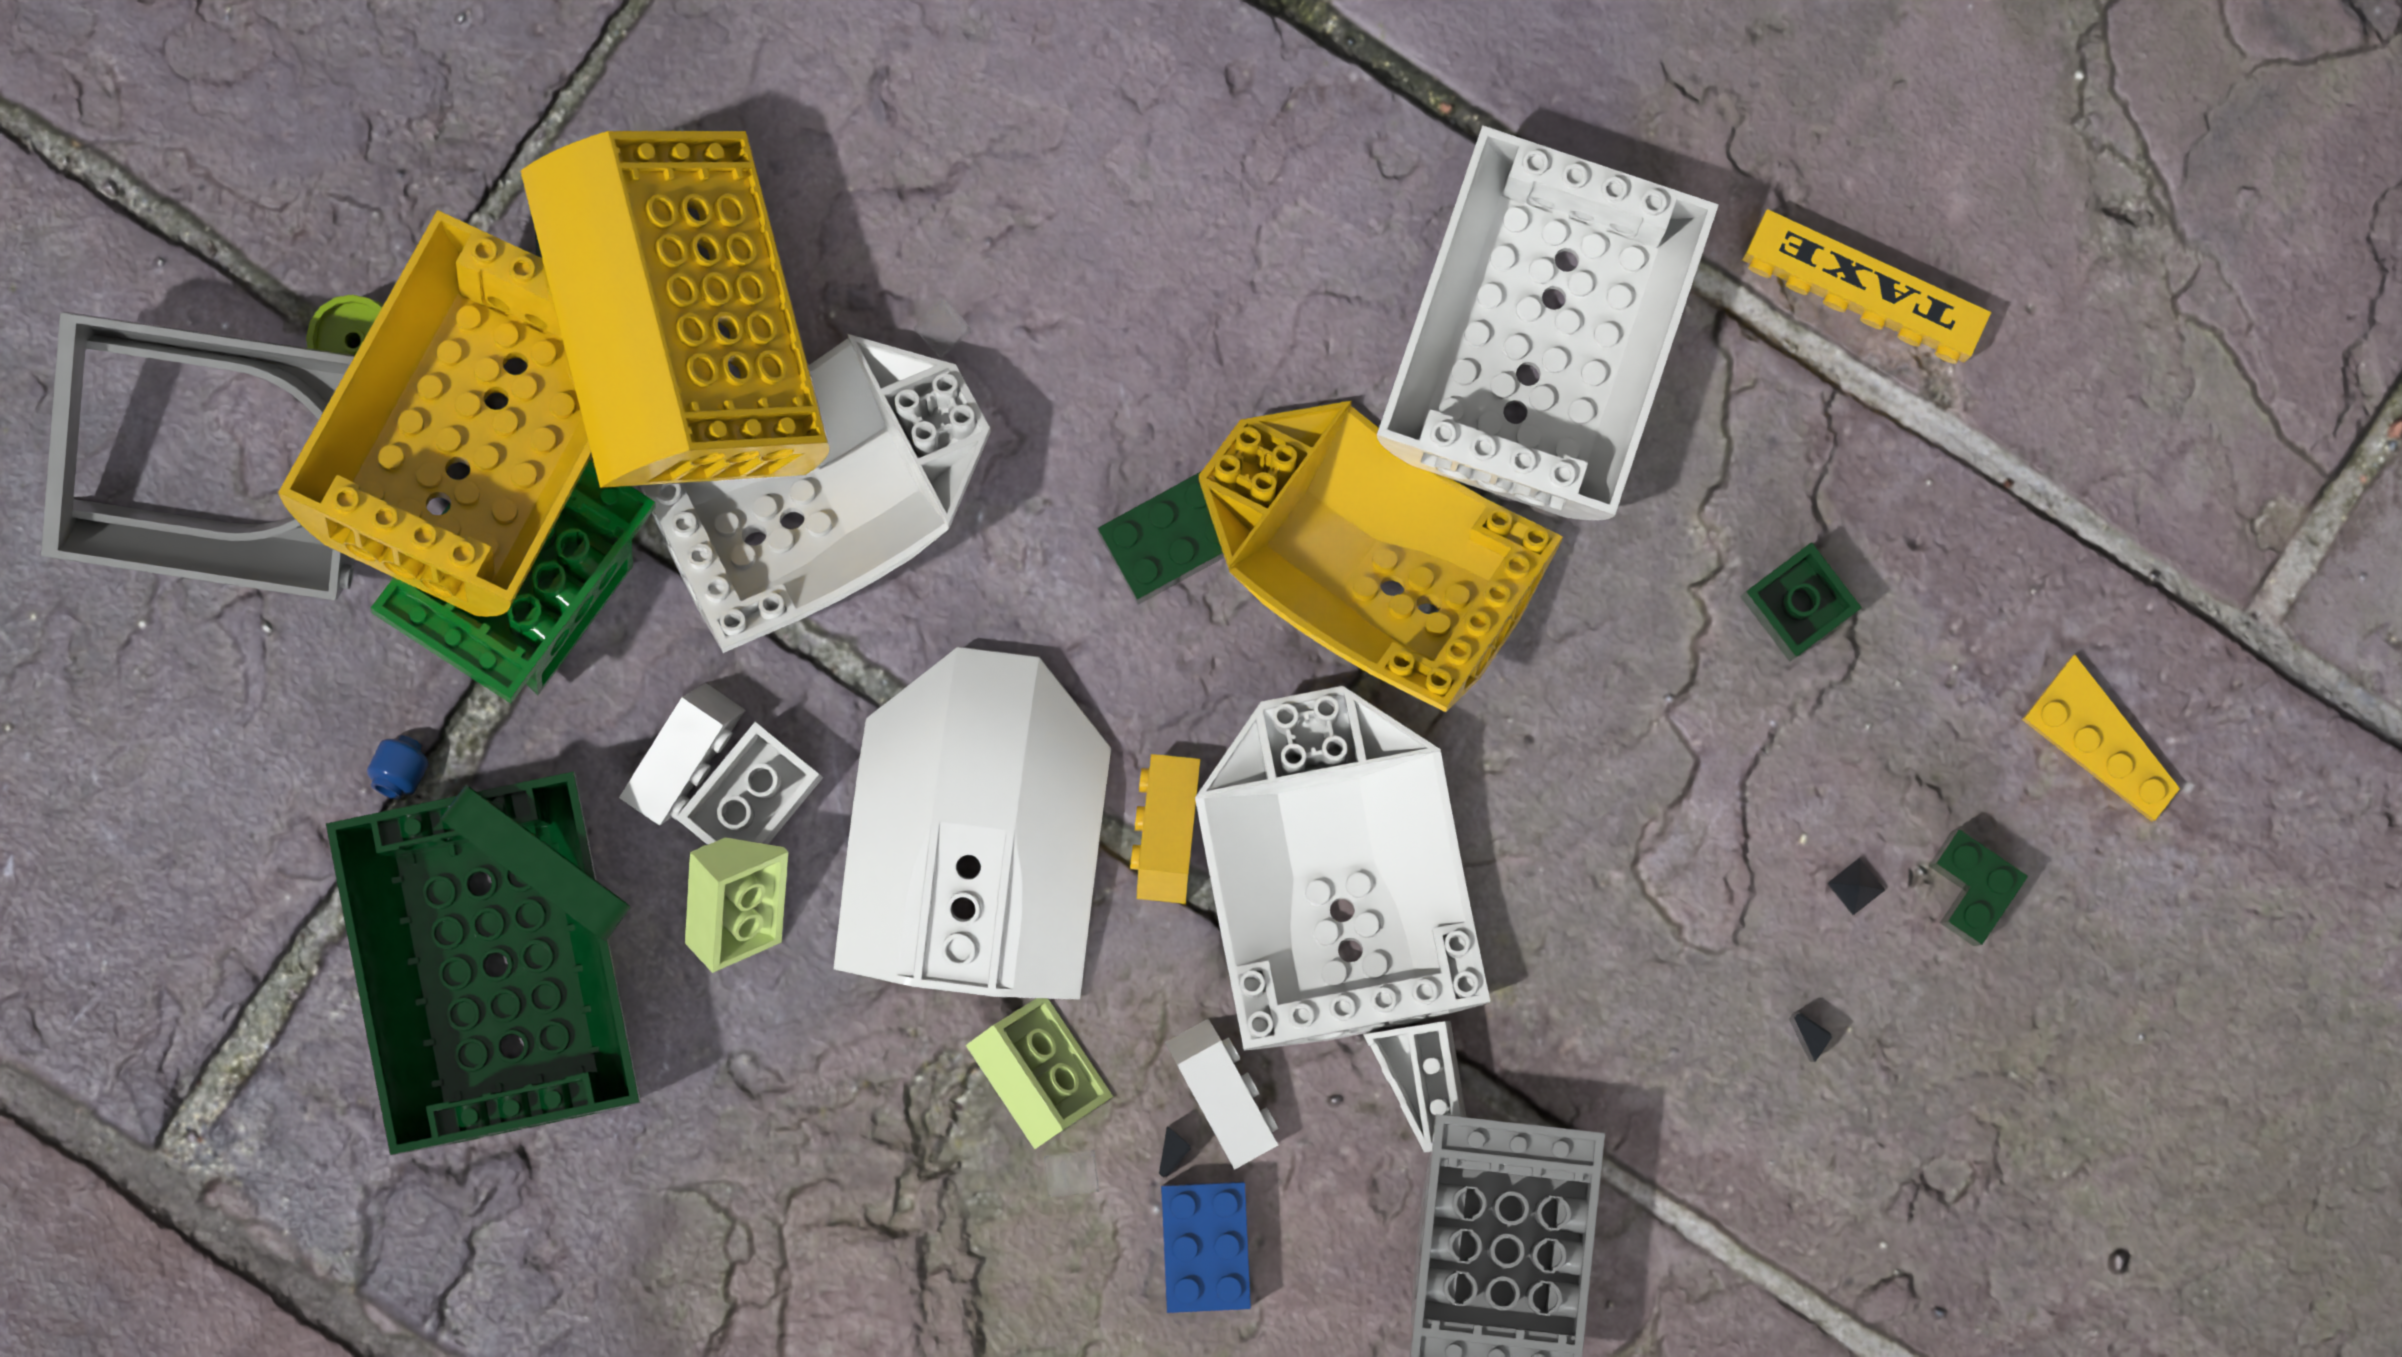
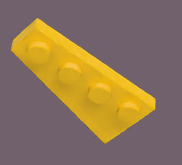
[2021,654,2180,822]

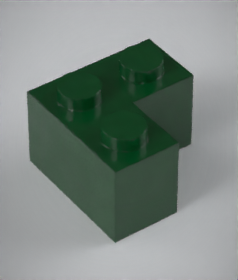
[1928,829,2028,946]

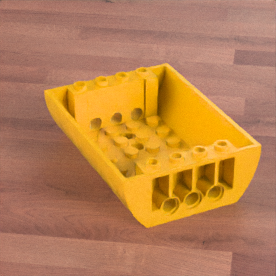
[520,131,829,488]
[278,210,592,617]

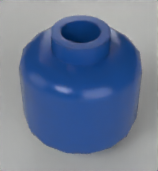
[367,735,429,800]

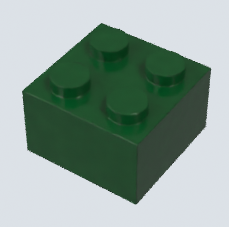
[1740,542,1862,662]

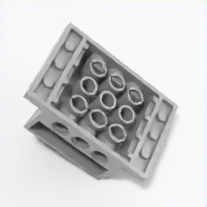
[1410,1114,1605,1357]

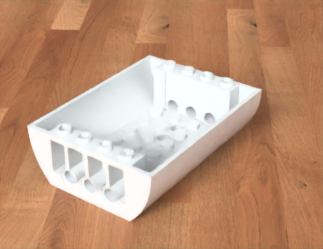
[1377,125,1719,520]

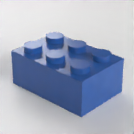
[1161,1182,1251,1313]

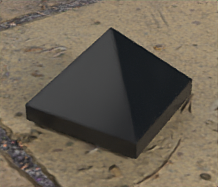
[1827,858,1885,916]

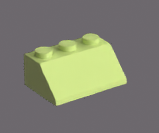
[685,837,788,973]
[966,998,1113,1149]

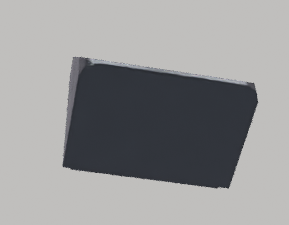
[1789,1013,1832,1062]
[1159,1126,1191,1178]

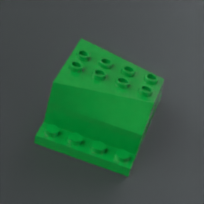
[371,460,656,704]

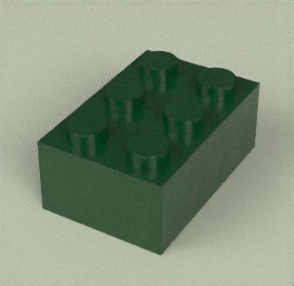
[1097,471,1225,605]

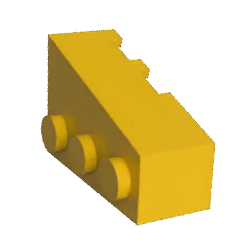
[1130,754,1200,904]

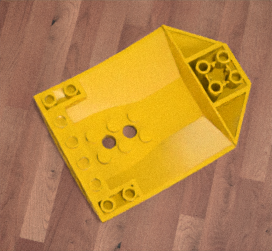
[1199,400,1563,712]

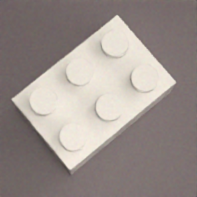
[676,722,823,845]

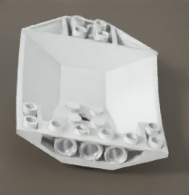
[640,334,991,653]
[834,647,1111,1000]
[1195,686,1490,1051]

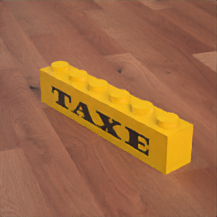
[1742,209,1991,364]

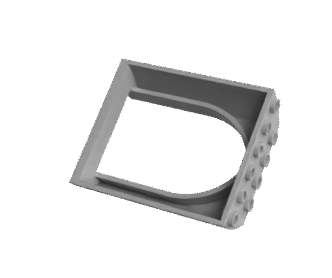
[41,311,355,601]

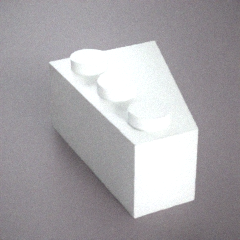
[619,683,746,826]
[1165,1019,1279,1170]
[1363,1021,1466,1152]

